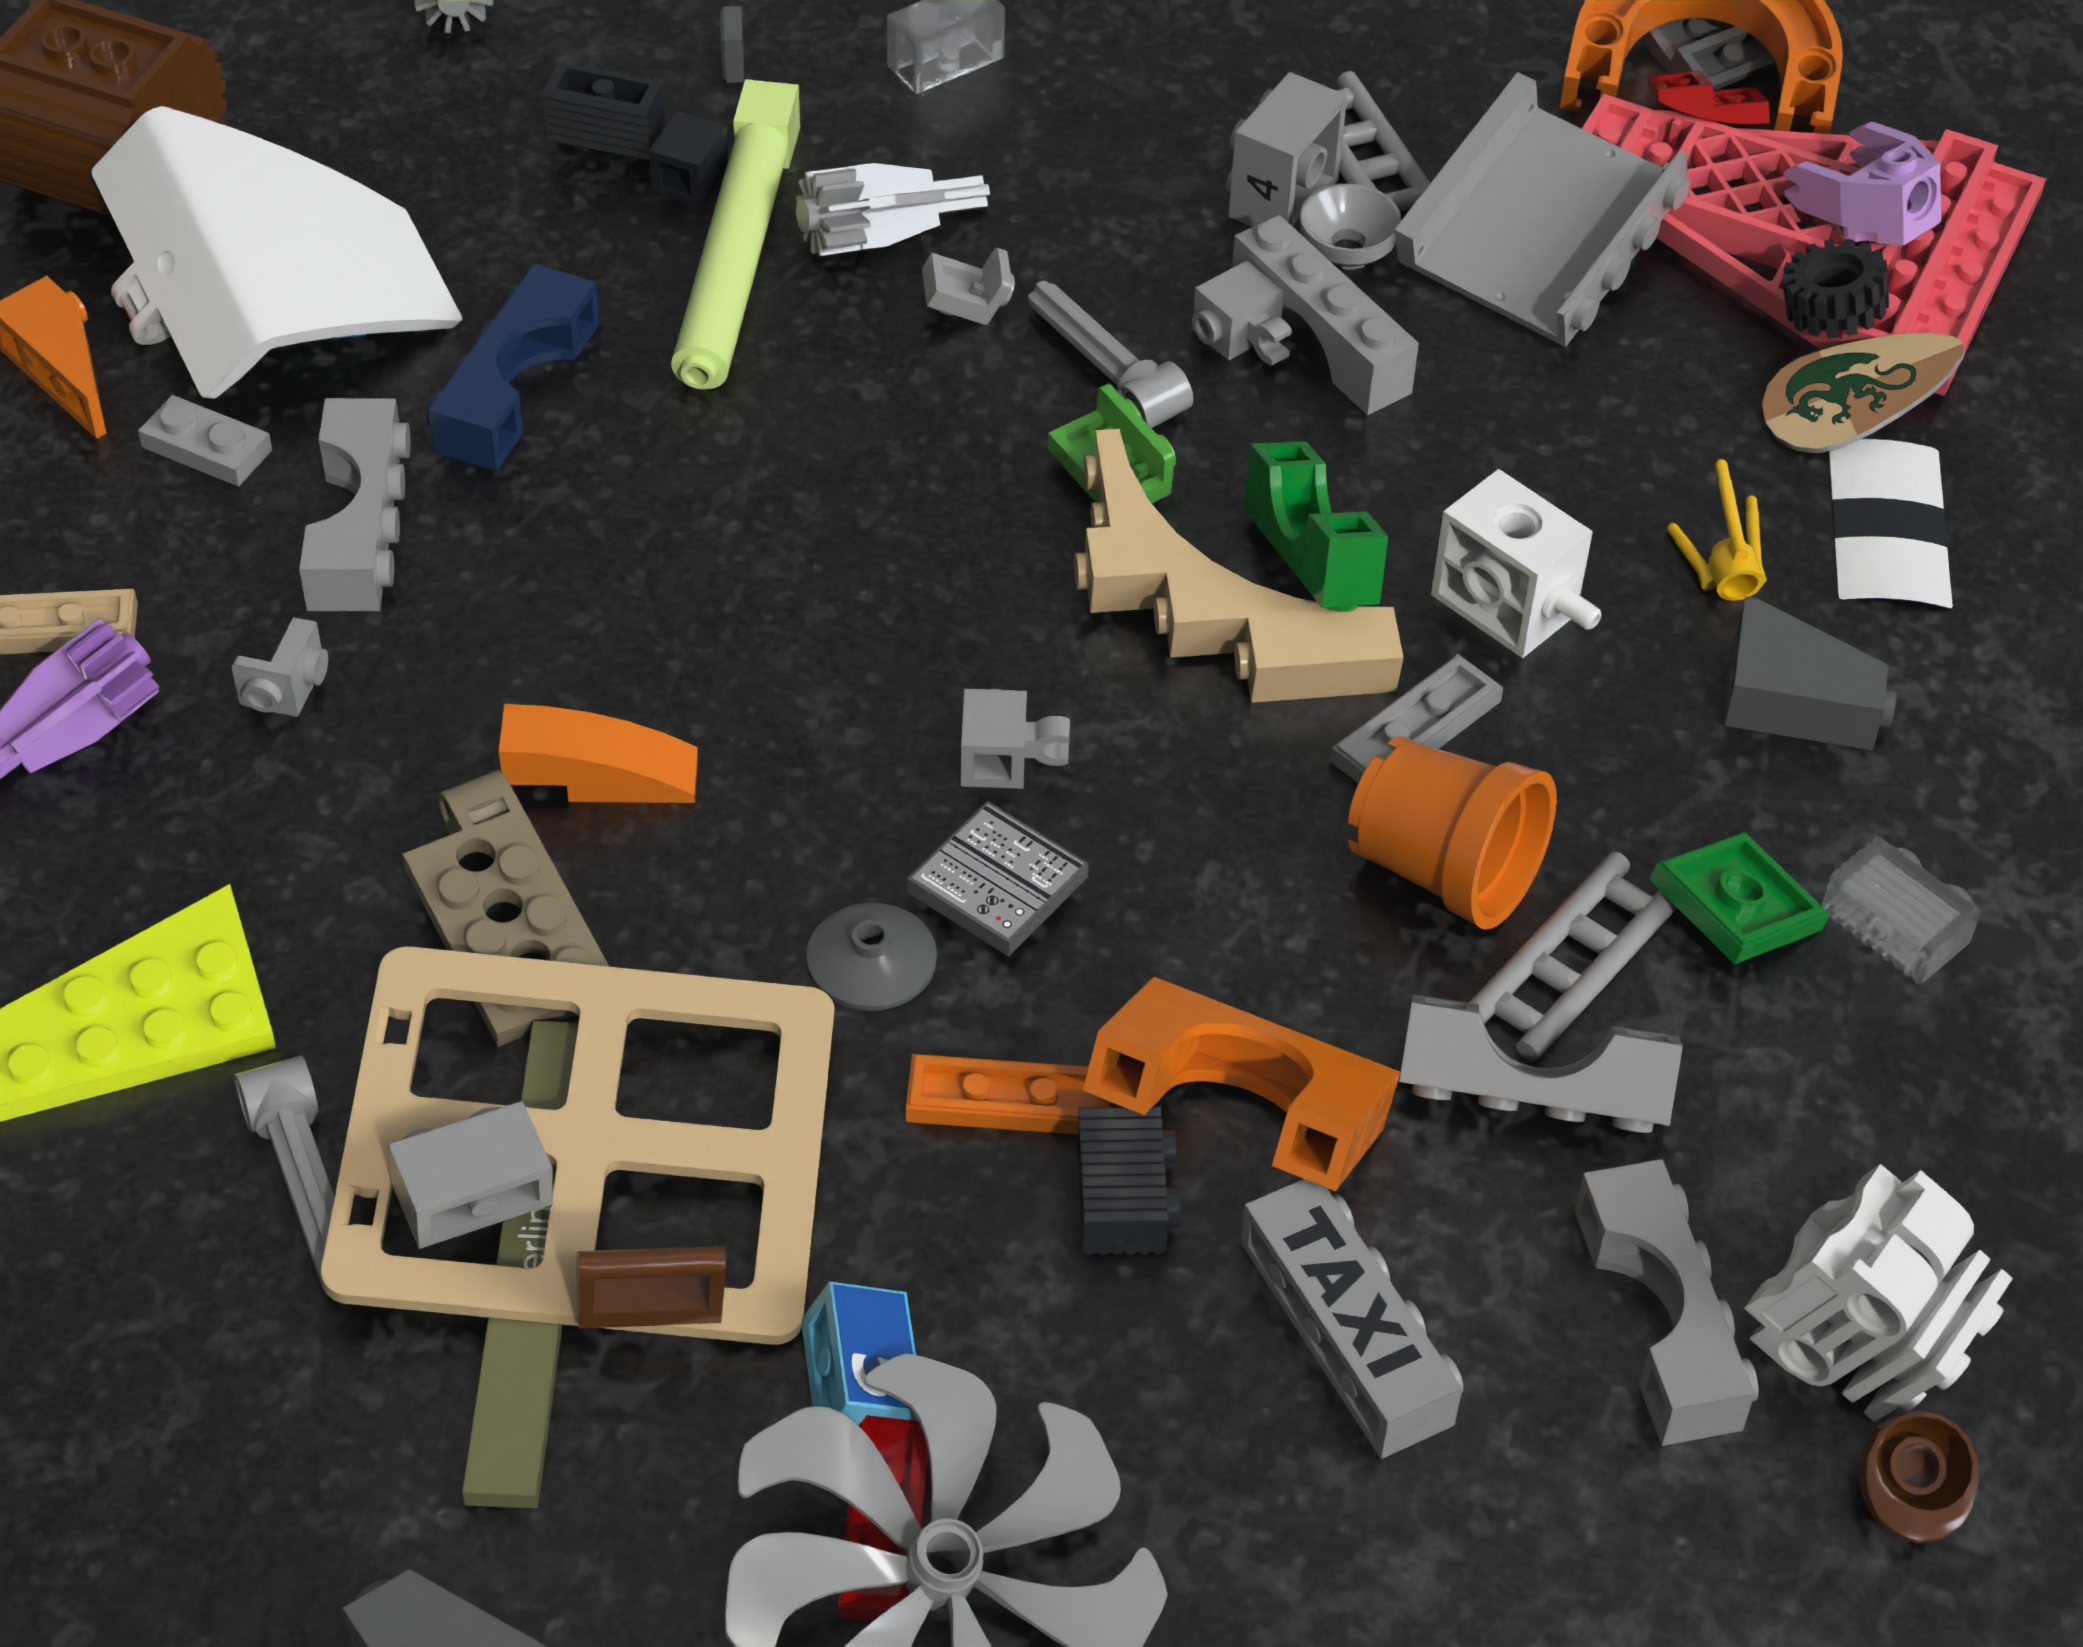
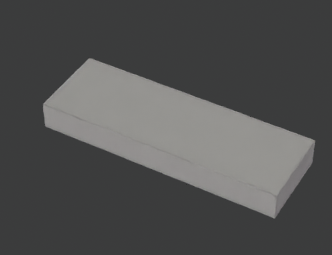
[1330,654,1503,784]

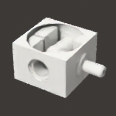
[1431,469,1601,658]

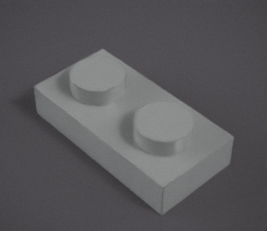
[138,395,272,487]

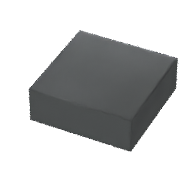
[720,6,744,83]

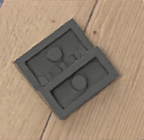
[1640,18,1777,91]

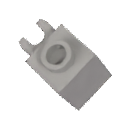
[1192,260,1292,365]
[961,689,1070,789]

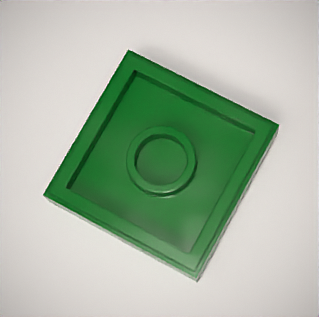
[1649,832,1830,965]

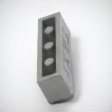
[1240,1179,1463,1459]

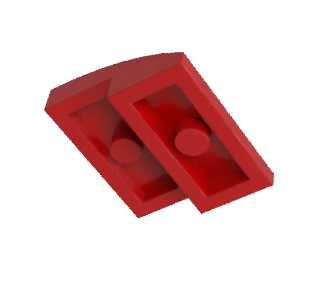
[1647,71,1770,124]

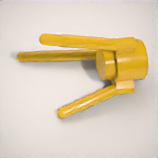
[1667,459,1767,601]

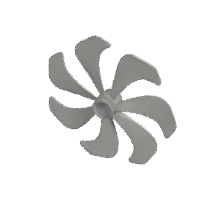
[724,1353,1168,1647]

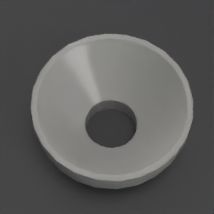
[1300,184,1401,270]

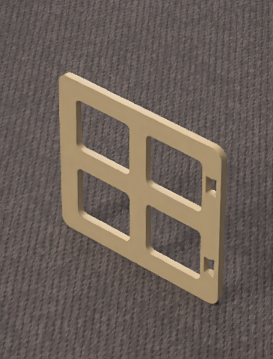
[321,946,835,1345]

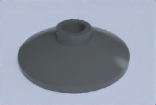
[806,903,937,1011]

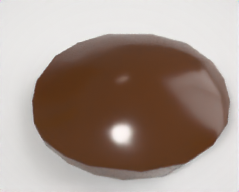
[1859,1411,1978,1544]

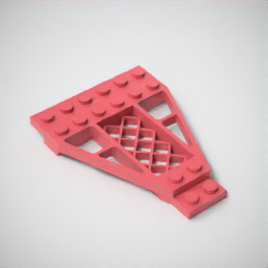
[1582,94,2046,396]

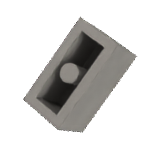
[388,1101,553,1249]

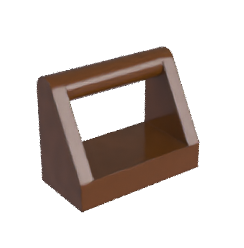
[576,1246,726,1329]

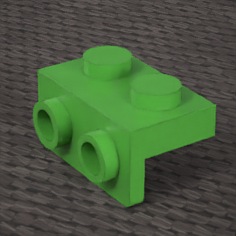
[1048,383,1176,504]

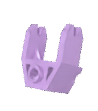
[1784,122,1941,245]

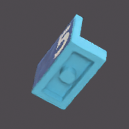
[802,1282,918,1425]

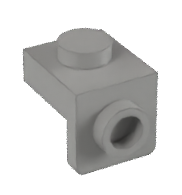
[922,247,1015,325]
[232,617,328,717]

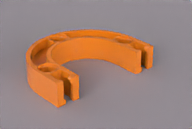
[1559,0,1843,134]

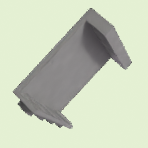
[1394,72,1691,347]

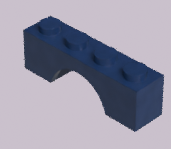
[426,264,600,471]

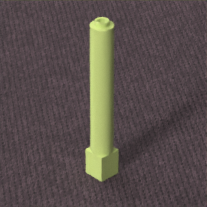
[671,79,800,389]

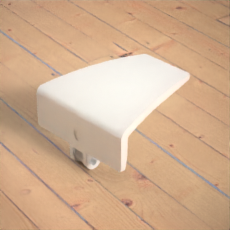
[92,106,462,399]

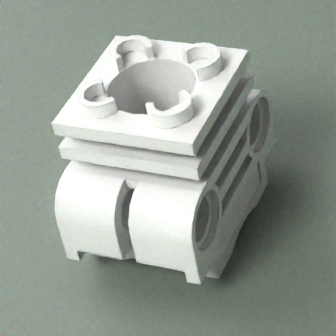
[1744,1164,2013,1422]

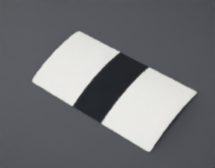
[1829,439,1952,608]

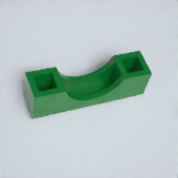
[1244,441,1388,612]

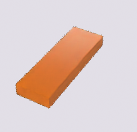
[906,1054,1110,1135]

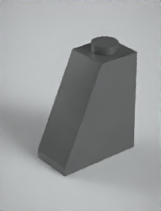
[1724,596,1897,751]
[342,1569,547,1647]

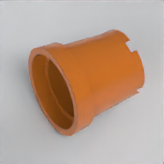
[1348,736,1557,930]

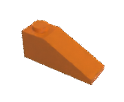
[0,276,107,439]

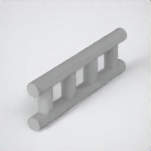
[1336,71,1431,213]
[1469,851,1677,1062]

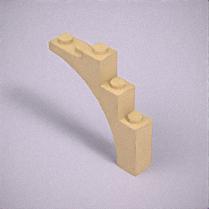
[1074,429,1404,703]

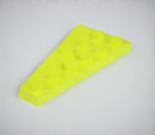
[0,884,276,1122]

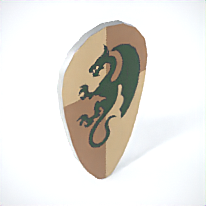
[1762,333,1965,453]

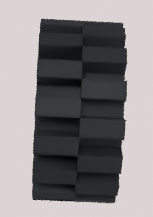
[1782,239,1890,338]

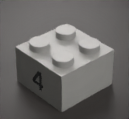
[1226,72,1347,229]

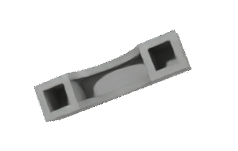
[1232,215,1419,415]
[299,398,411,611]
[1399,994,1683,1133]
[1574,1159,1759,1446]

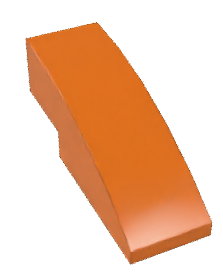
[499,704,698,803]

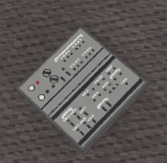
[907,801,1089,957]

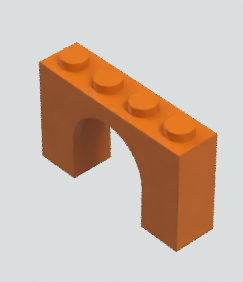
[1082,977,1401,1191]

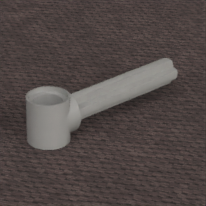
[1028,280,1193,428]
[234,1055,335,1290]

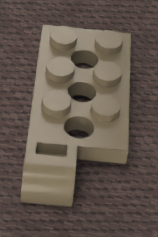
[402,769,609,1047]

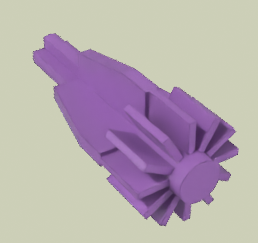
[0,618,159,780]

